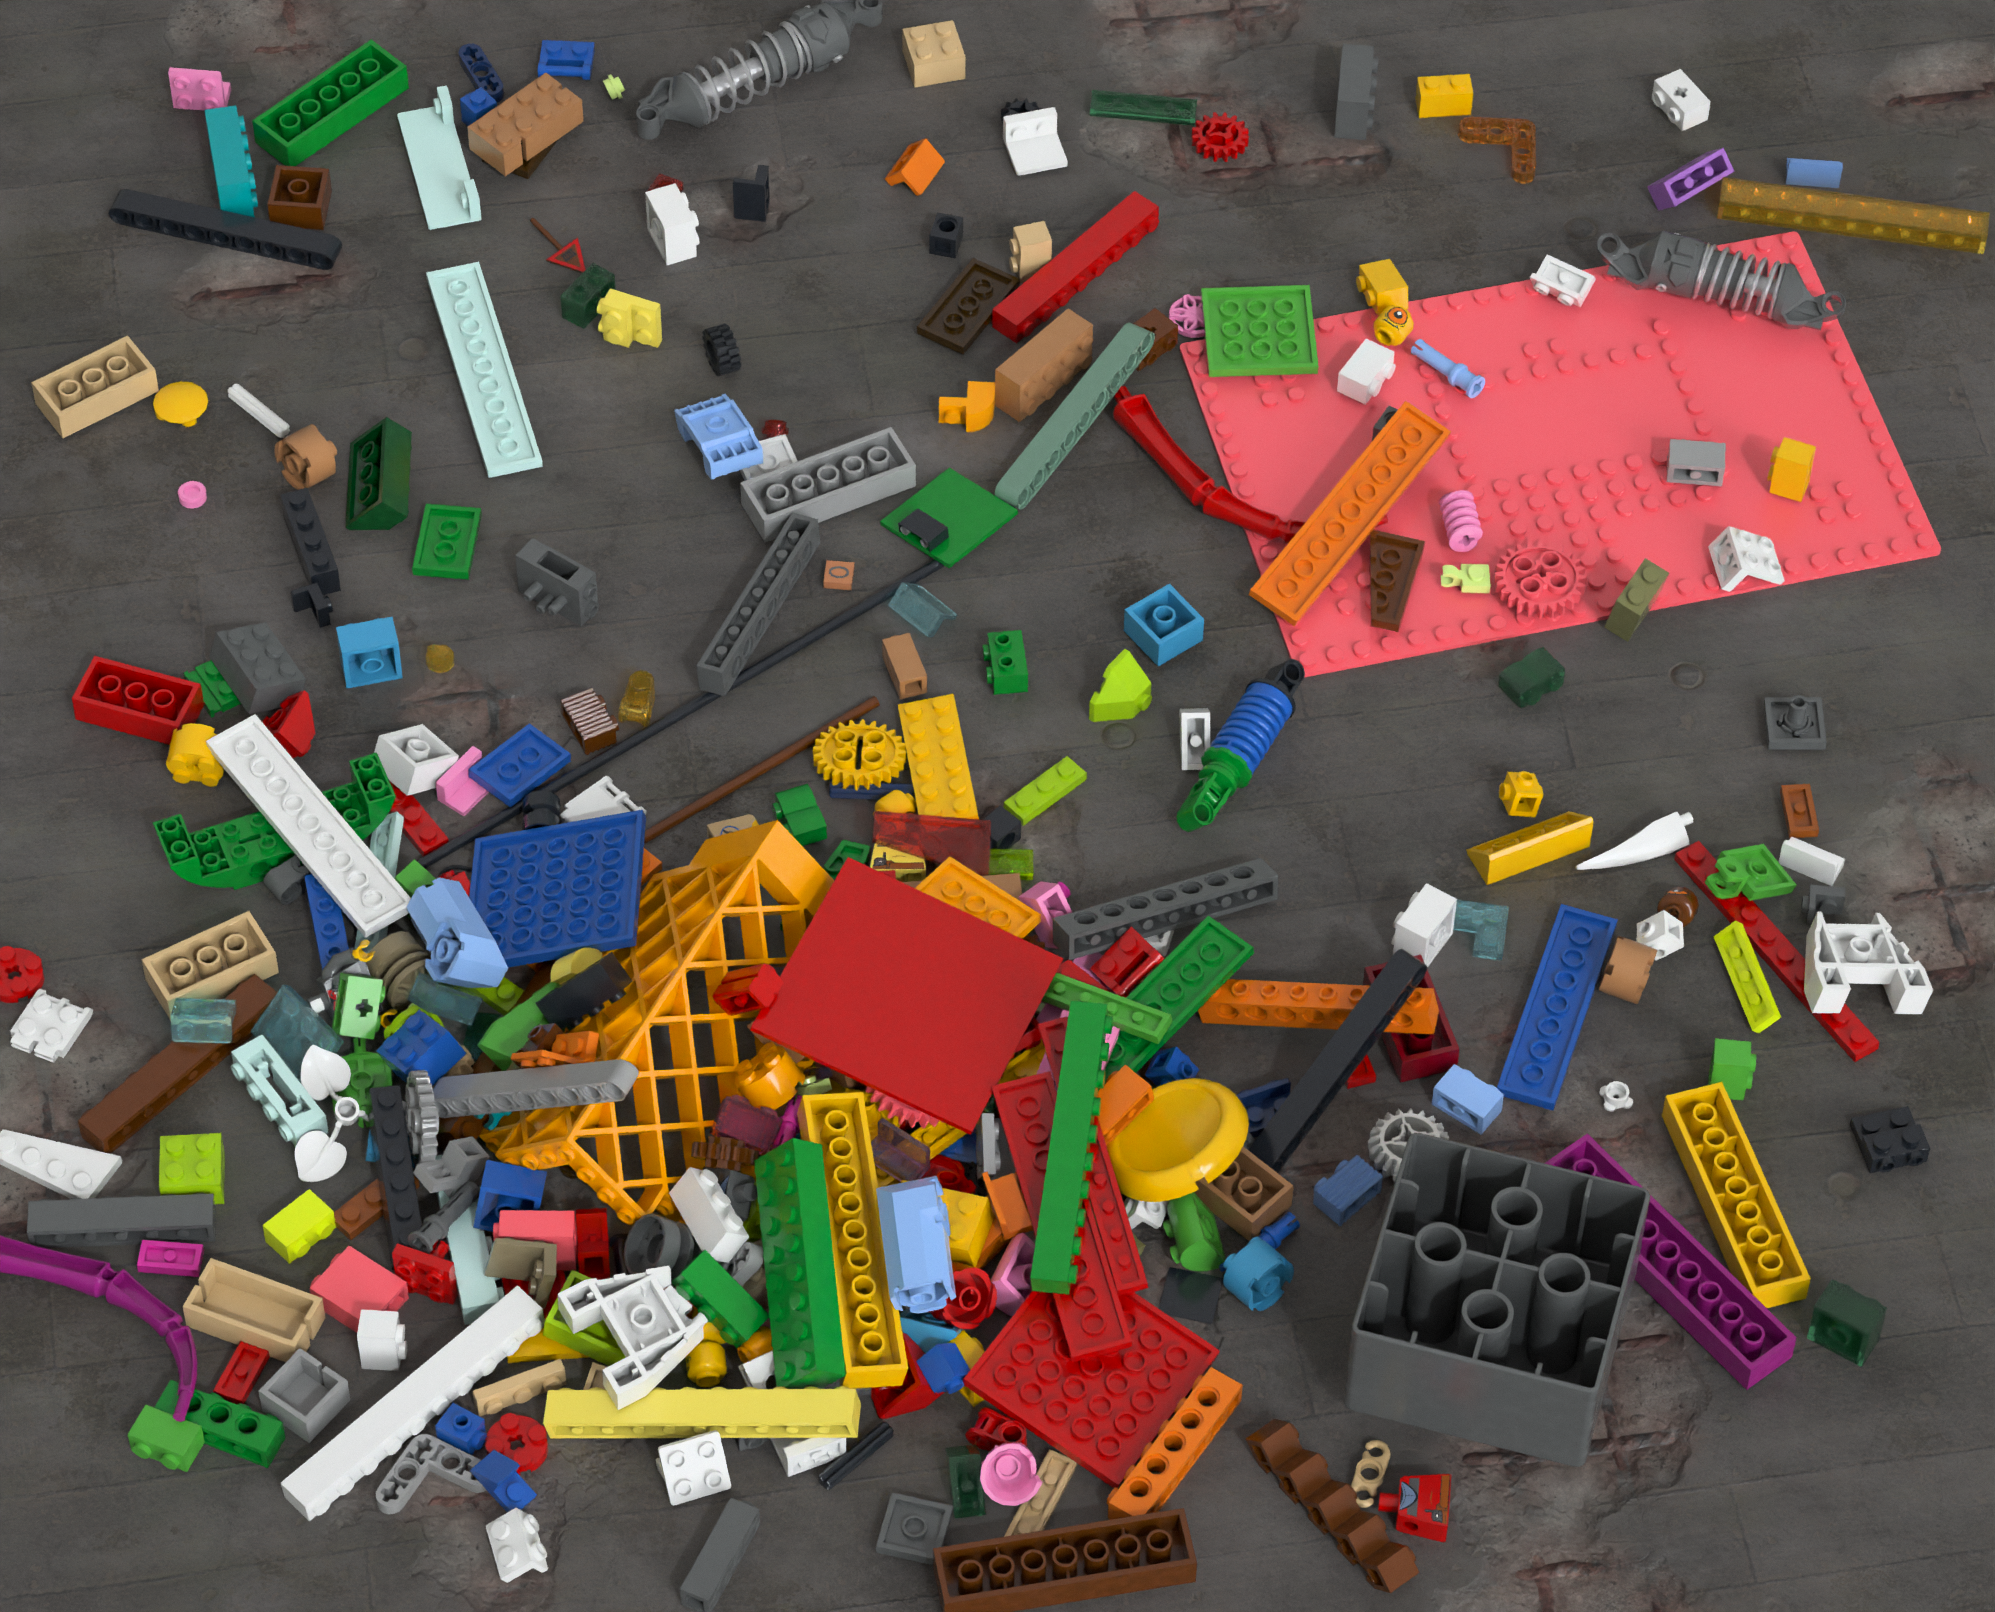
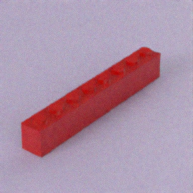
[992,191,1159,344]

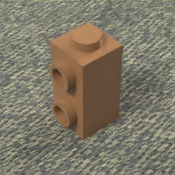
[882,633,927,700]

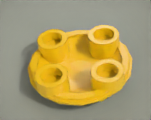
[153,381,208,427]

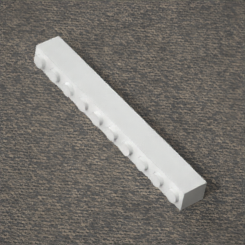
[281,1285,545,1521]

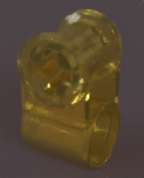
[618,670,655,727]

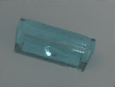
[888,582,958,638]

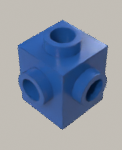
[1145,1046,1199,1087]

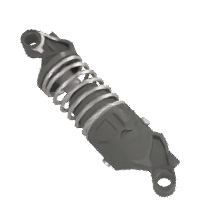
[1597,230,1846,331]

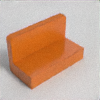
[884,138,945,196]
[982,1172,1033,1240]

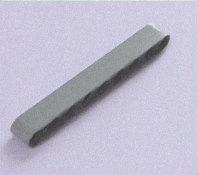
[433,1059,639,1118]

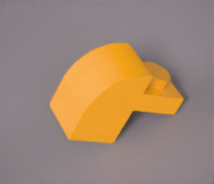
[939,381,995,432]

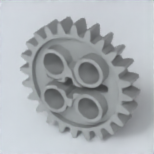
[404,1070,439,1168]

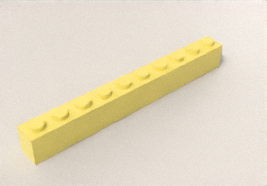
[543,1386,861,1439]

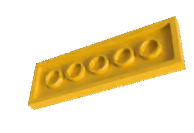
[898,694,980,834]

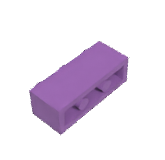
[1647,148,1735,211]

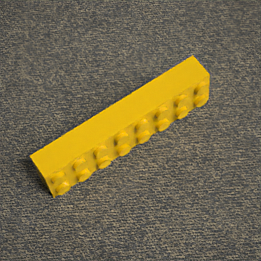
[1662,1082,1811,1308]

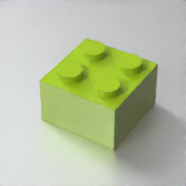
[159,1133,225,1204]

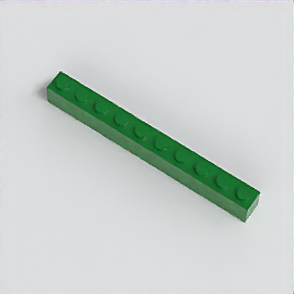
[1030,1001,1113,1295]

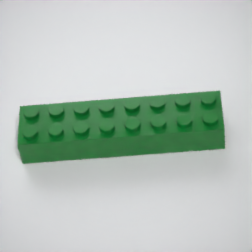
[754,1138,846,1389]

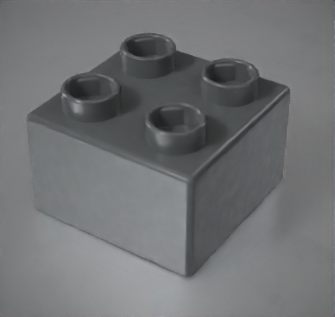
[1344,1133,1650,1467]

